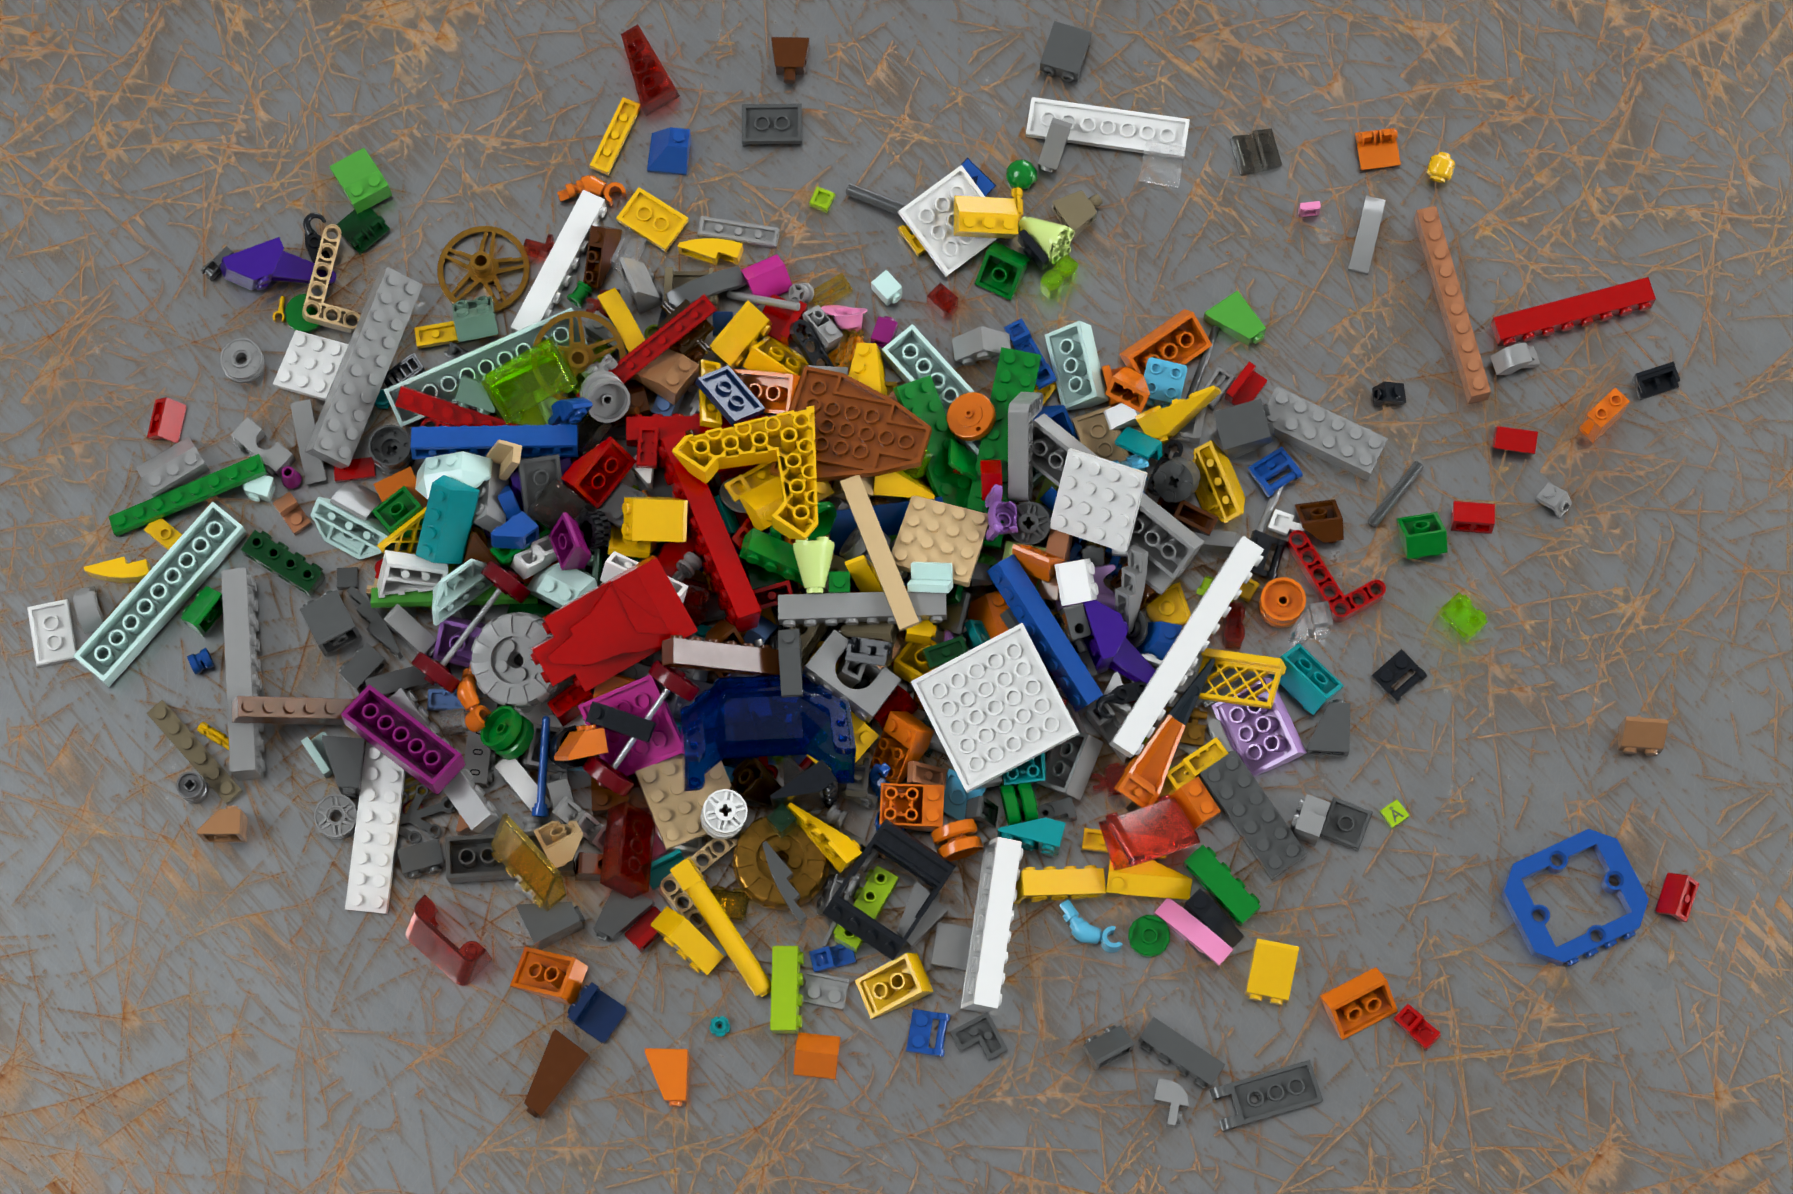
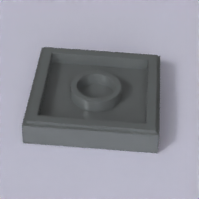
[1319,797,1373,851]

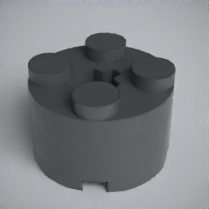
[1153,457,1201,502]

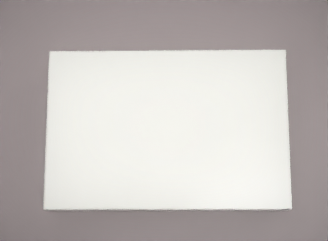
[27,599,77,668]

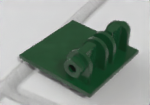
[336,207,390,254]

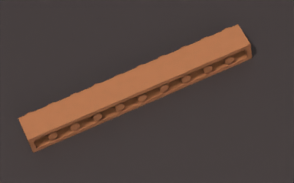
[1414,206,1491,404]

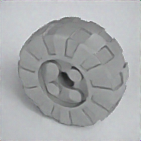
[470,612,561,708]

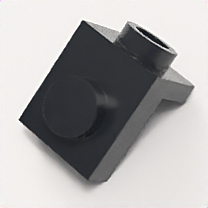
[1372,381,1406,407]

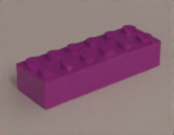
[341,684,466,795]

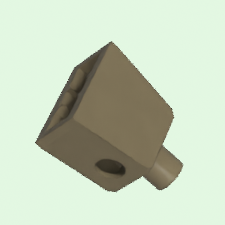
[1052,190,1103,239]

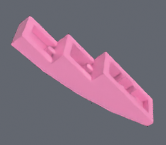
[1154,898,1233,966]

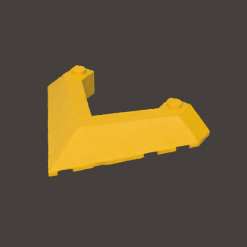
[672,405,818,540]

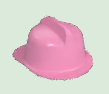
[821,305,868,332]

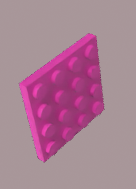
[578,674,687,776]

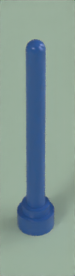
[532,716,550,817]

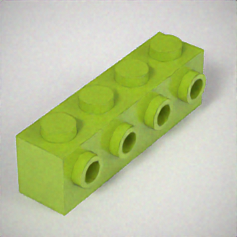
[833,865,899,954]
[770,946,804,1034]

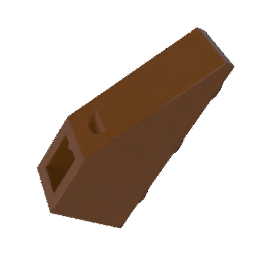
[583,225,622,289]

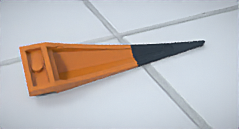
[1114,658,1215,812]

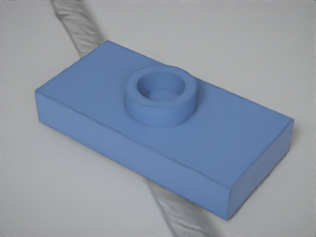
[427,689,469,712]

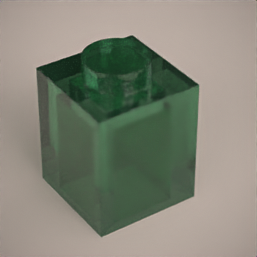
[767,804,797,839]

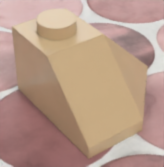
[534,821,583,870]

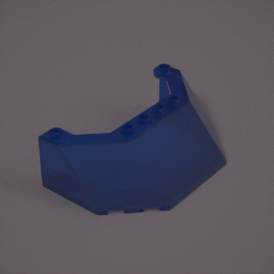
[680,674,856,791]

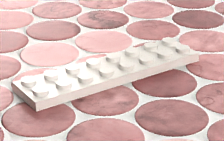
[1026,97,1190,159]
[345,742,406,914]

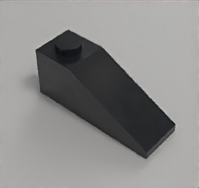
[586,701,656,743]
[1184,888,1244,948]

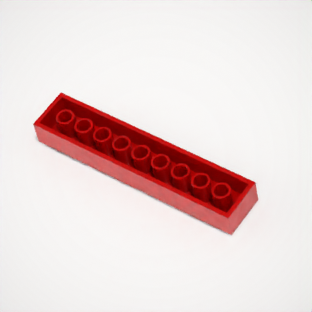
[658,431,761,633]

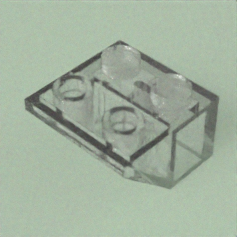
[1288,601,1334,644]

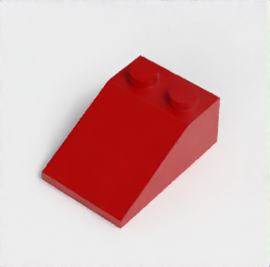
[561,437,636,509]

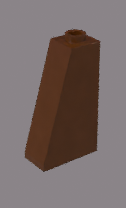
[524,1029,591,1118]

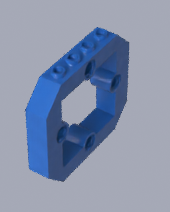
[1501,829,1649,967]

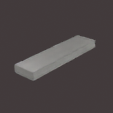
[697,216,780,249]

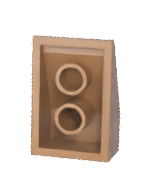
[632,349,699,405]

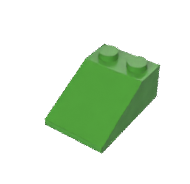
[329,148,392,214]

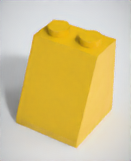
[621,497,688,542]
[1245,938,1299,1006]

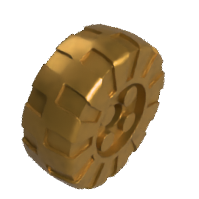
[733,813,830,911]

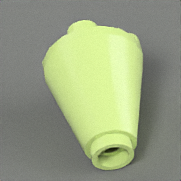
[1018,216,1075,264]
[793,537,835,594]

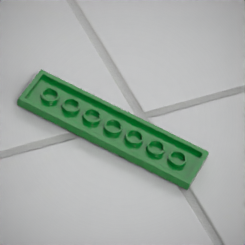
[893,375,972,508]

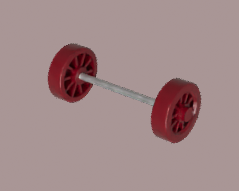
[411,561,531,694]
[582,660,700,797]

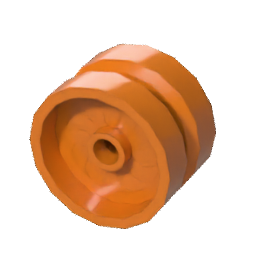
[1258,577,1306,629]
[931,819,983,862]

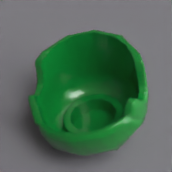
[1006,159,1037,189]

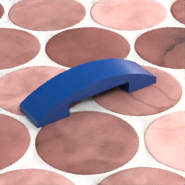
[1004,318,1057,390]

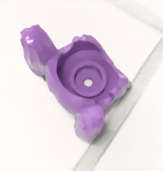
[985,484,1018,541]

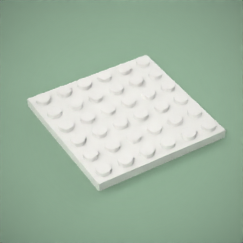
[911,623,1080,793]

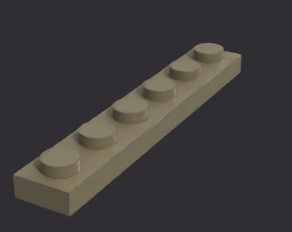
[147,700,243,805]

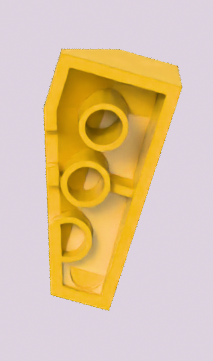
[1135,385,1221,445]
[785,802,862,874]
[1106,847,1192,900]

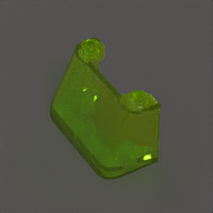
[481,336,578,425]

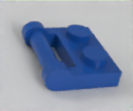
[1248,447,1303,497]
[906,1009,951,1057]

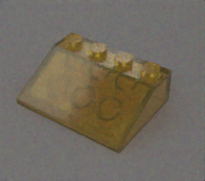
[491,813,567,911]

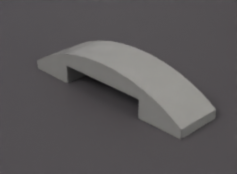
[1348,196,1386,275]

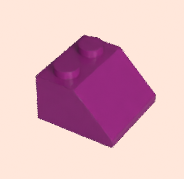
[549,512,591,570]

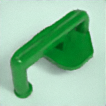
[770,501,837,541]

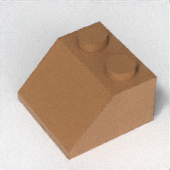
[1618,716,1668,756]
[197,806,248,842]

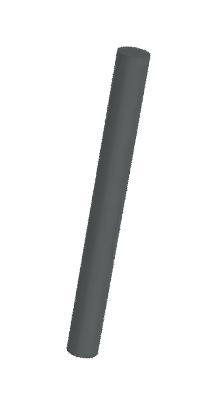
[1186,325,1220,399]

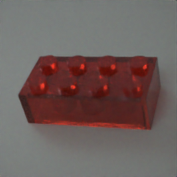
[600,801,656,899]

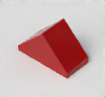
[980,460,1003,501]

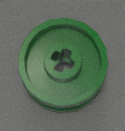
[480,706,535,760]
[999,782,1038,826]

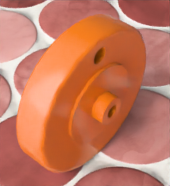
[946,392,996,441]

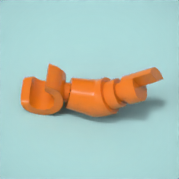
[557,175,627,207]
[457,665,491,732]

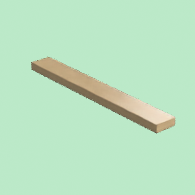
[840,475,919,631]

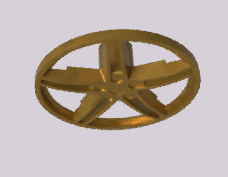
[437,226,530,313]
[531,311,626,400]

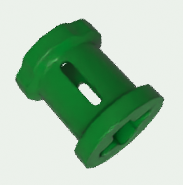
[567,281,593,308]

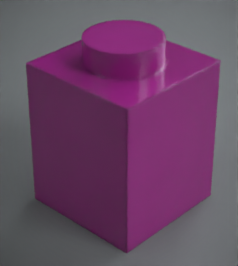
[871,316,898,348]

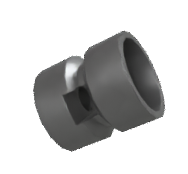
[176,771,209,804]

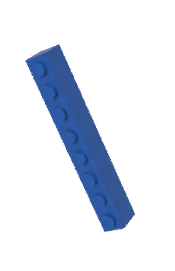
[411,424,579,459]
[986,554,1103,712]

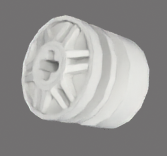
[700,789,748,840]

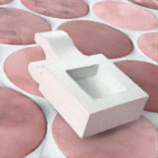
[1268,509,1305,536]

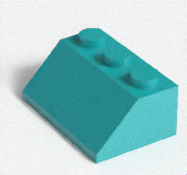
[1270,643,1344,715]

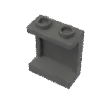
[1040,21,1092,82]

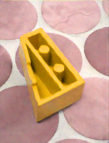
[848,343,887,396]
[650,906,724,975]

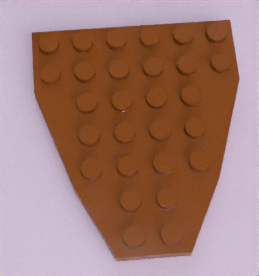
[770,366,932,482]

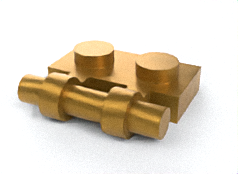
[1165,706,1208,747]

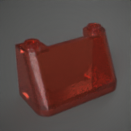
[1098,794,1201,871]
[405,894,492,986]

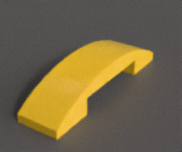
[597,287,645,353]
[724,462,777,502]

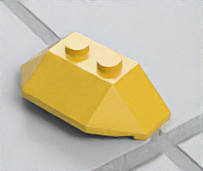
[1192,440,1245,523]

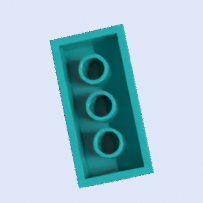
[415,475,480,564]

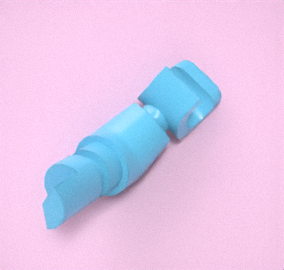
[1059,899,1123,953]

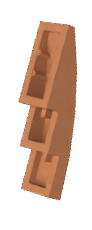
[1038,529,1073,601]

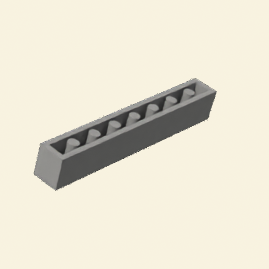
[778,592,947,627]
[388,688,499,834]

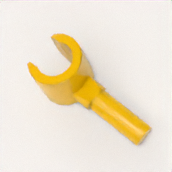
[272,296,286,323]

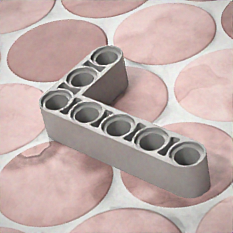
[1008,392,1043,502]

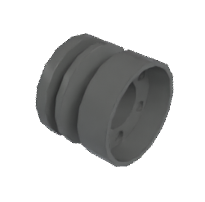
[368,424,415,475]
[1011,501,1052,545]

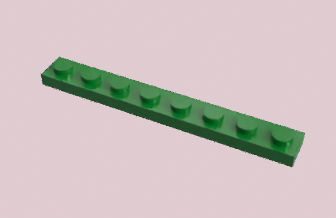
[108,454,267,537]

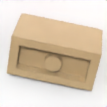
[486,439,522,481]

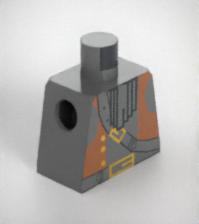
[1053,602,1091,654]

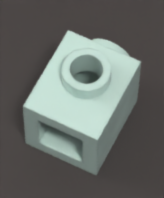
[871,270,903,306]
[243,475,277,502]

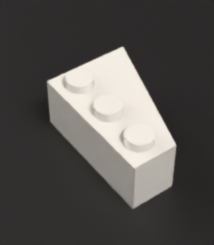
[377,550,448,598]

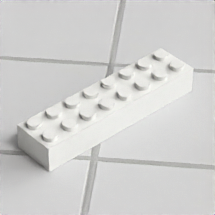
[961,837,1023,1013]

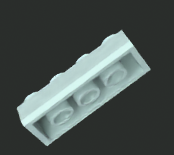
[1045,321,1109,410]

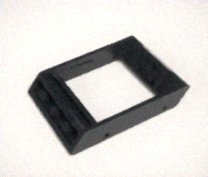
[822,819,956,961]

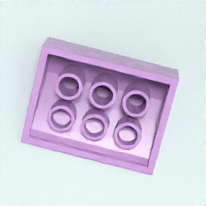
[1211,677,1307,777]

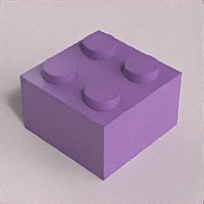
[433,616,485,667]

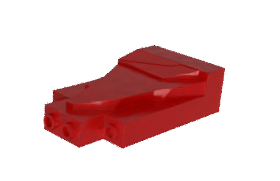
[530,555,698,692]

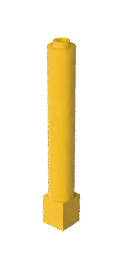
[670,856,772,997]

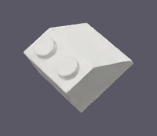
[1054,558,1099,606]

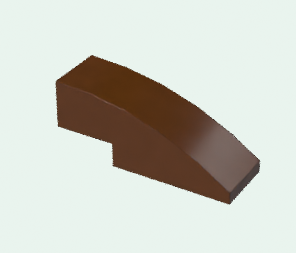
[1157,496,1219,536]

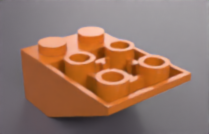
[870,711,934,784]
[879,783,944,831]

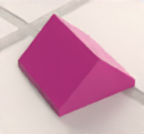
[741,254,792,306]

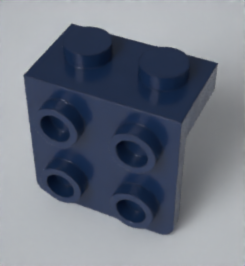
[567,982,627,1043]

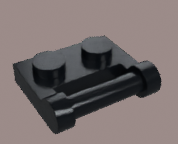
[1250,530,1288,581]
[1370,649,1427,703]

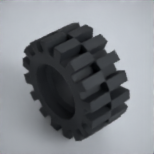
[578,511,611,549]

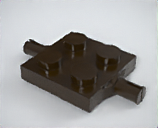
[657,299,714,356]

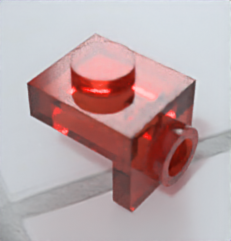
[523,234,555,259]

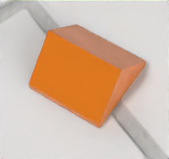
[1012,544,1065,582]
[793,1032,841,1080]

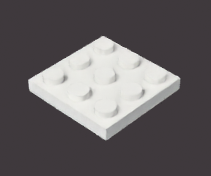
[273,330,349,401]

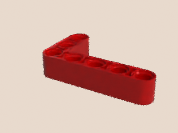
[1287,530,1386,622]

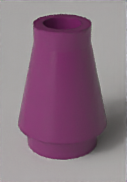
[281,466,302,489]

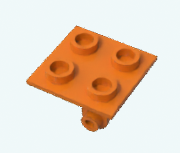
[1355,128,1401,170]

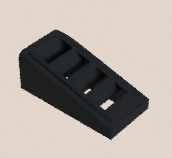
[384,353,425,388]

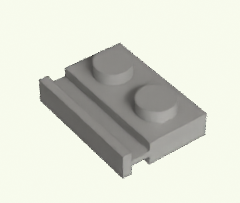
[803,971,850,1011]

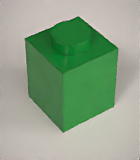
[829,571,850,593]

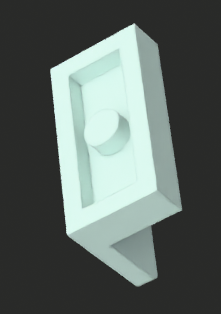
[907,562,953,593]
[301,732,333,779]

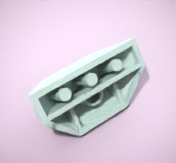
[415,451,493,500]
[310,497,389,560]
[432,558,494,626]
[527,562,598,608]

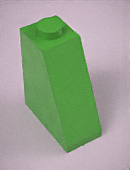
[1203,290,1266,346]

